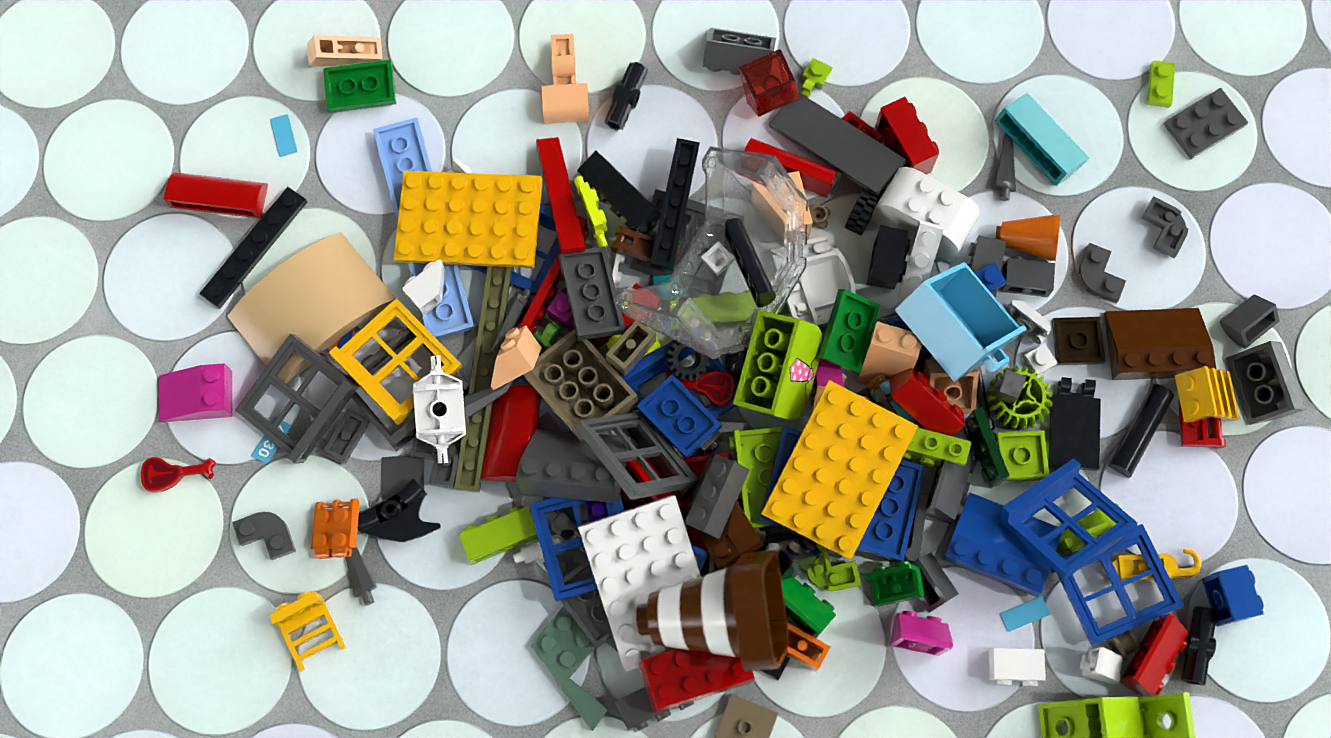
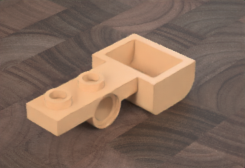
[542,34,590,124]

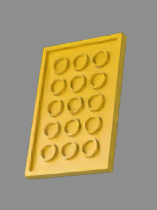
[393,171,543,268]
[761,380,918,560]

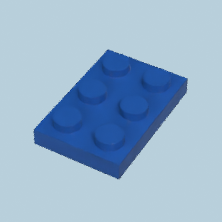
[637,374,722,460]

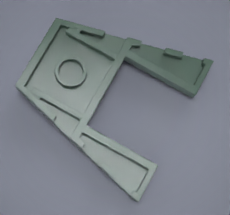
[531,607,640,730]

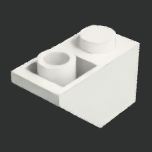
[402,259,445,316]
[1080,647,1123,684]

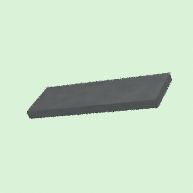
[769,91,906,196]

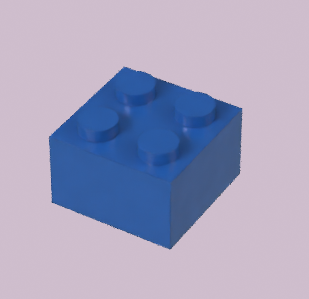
[1201,565,1264,627]

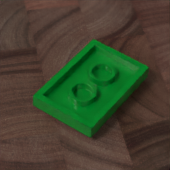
[323,59,396,113]
[818,289,880,373]

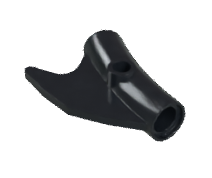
[358,479,441,543]

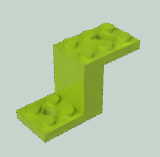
[1038,693,1196,738]

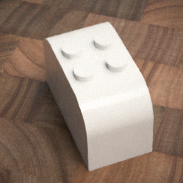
[871,167,981,264]

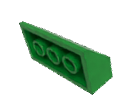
[782,576,836,638]

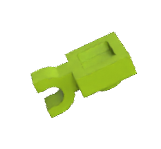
[801,58,833,98]

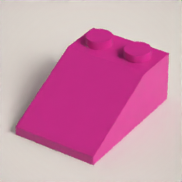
[159,363,232,423]
[890,611,953,656]

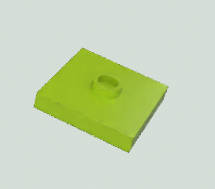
[994,431,1049,481]

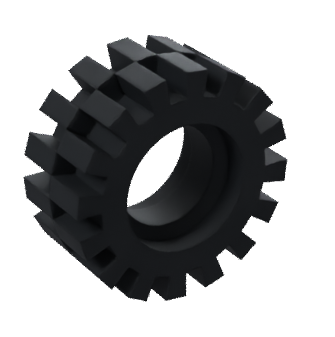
[844,190,880,236]
[664,336,710,380]

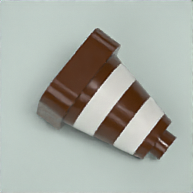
[636,550,788,671]

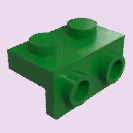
[865,561,924,607]

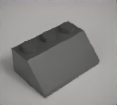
[703,28,776,79]
[1226,341,1306,425]
[925,448,977,524]
[682,454,750,539]

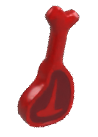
[666,371,735,407]
[141,457,216,493]

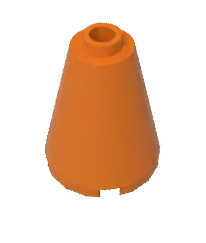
[995,214,1061,261]

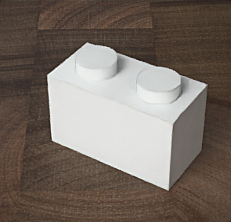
[989,648,1046,687]

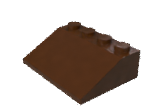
[1104,308,1217,380]

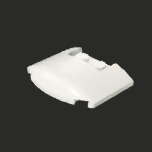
[770,236,856,327]

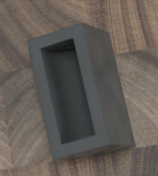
[1220,294,1280,349]
[912,552,959,613]

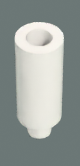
[513,534,561,564]

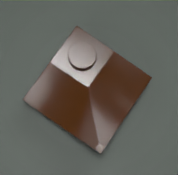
[697,501,764,570]

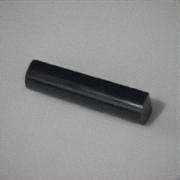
[724,218,776,308]
[1108,384,1174,478]

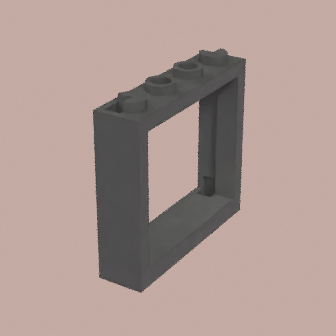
[347,328,469,452]

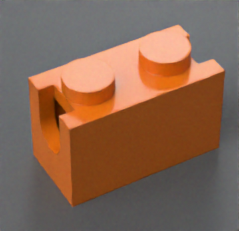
[786,623,831,672]

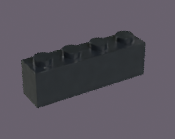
[577,150,661,234]

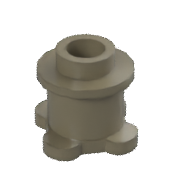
[1107,630,1141,660]

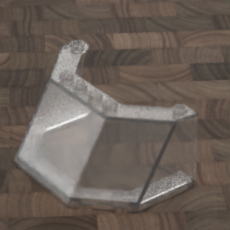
[613,146,808,359]

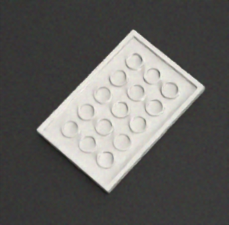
[578,495,701,672]

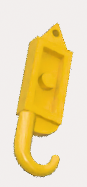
[1102,549,1202,581]

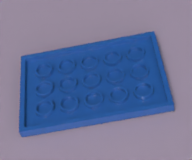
[759,426,925,562]

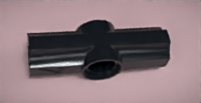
[605,62,648,131]
[1181,606,1218,686]

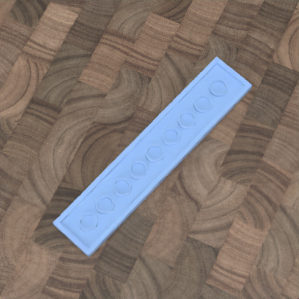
[373,117,475,339]

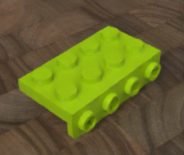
[728,426,786,529]

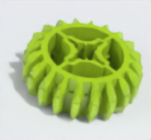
[987,365,1052,430]

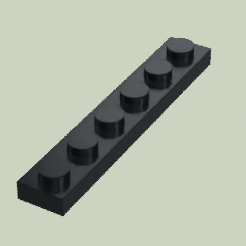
[650,138,700,272]
[199,187,308,309]

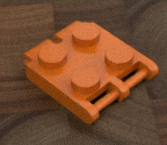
[311,498,360,559]

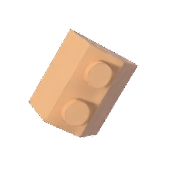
[491,325,541,390]
[924,359,979,414]

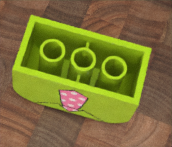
[733,310,823,420]

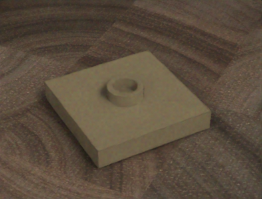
[714,694,778,738]

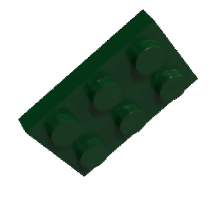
[963,407,1010,489]

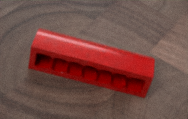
[742,138,837,198]
[164,172,268,219]

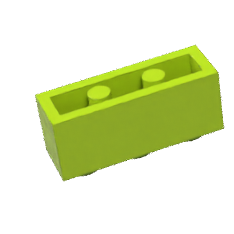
[459,505,538,565]

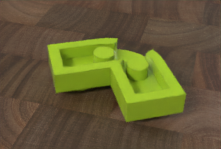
[807,543,862,591]

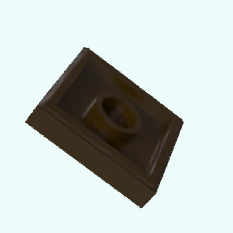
[1052,317,1106,365]

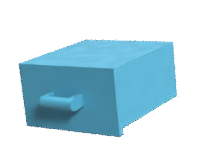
[895,262,1027,382]

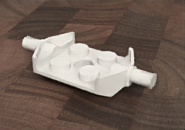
[413,356,466,463]

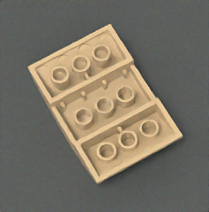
[227,232,396,384]

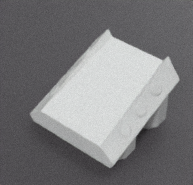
[1006,300,1051,344]

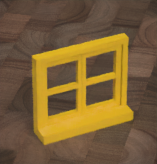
[329,298,462,425]

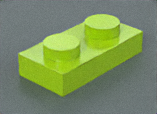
[1147,60,1176,108]

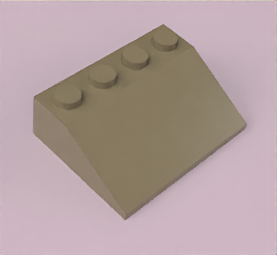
[523,329,639,442]

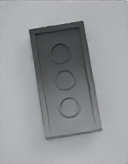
[558,247,626,340]

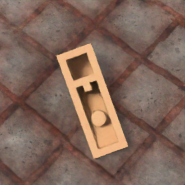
[307,35,382,66]

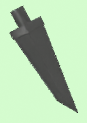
[994,132,1016,201]
[491,289,532,353]
[439,380,514,420]
[346,546,377,606]

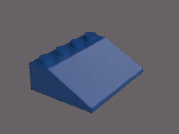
[943,492,1062,598]

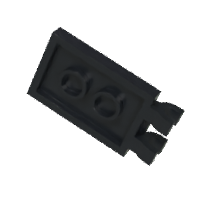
[1048,377,1101,471]

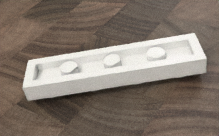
[895,220,944,309]

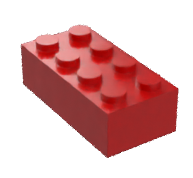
[639,648,755,714]

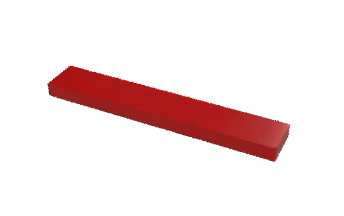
[536,137,585,254]

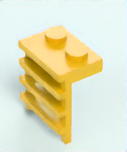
[1175,366,1239,423]
[269,591,346,672]

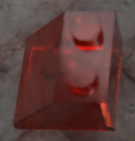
[739,49,799,117]

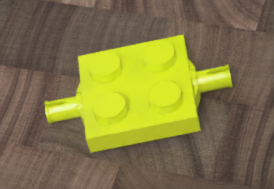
[573,176,609,249]

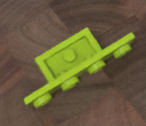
[902,428,971,467]
[1056,503,1119,554]

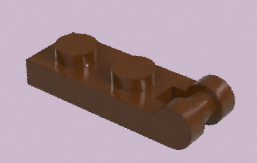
[611,226,680,267]

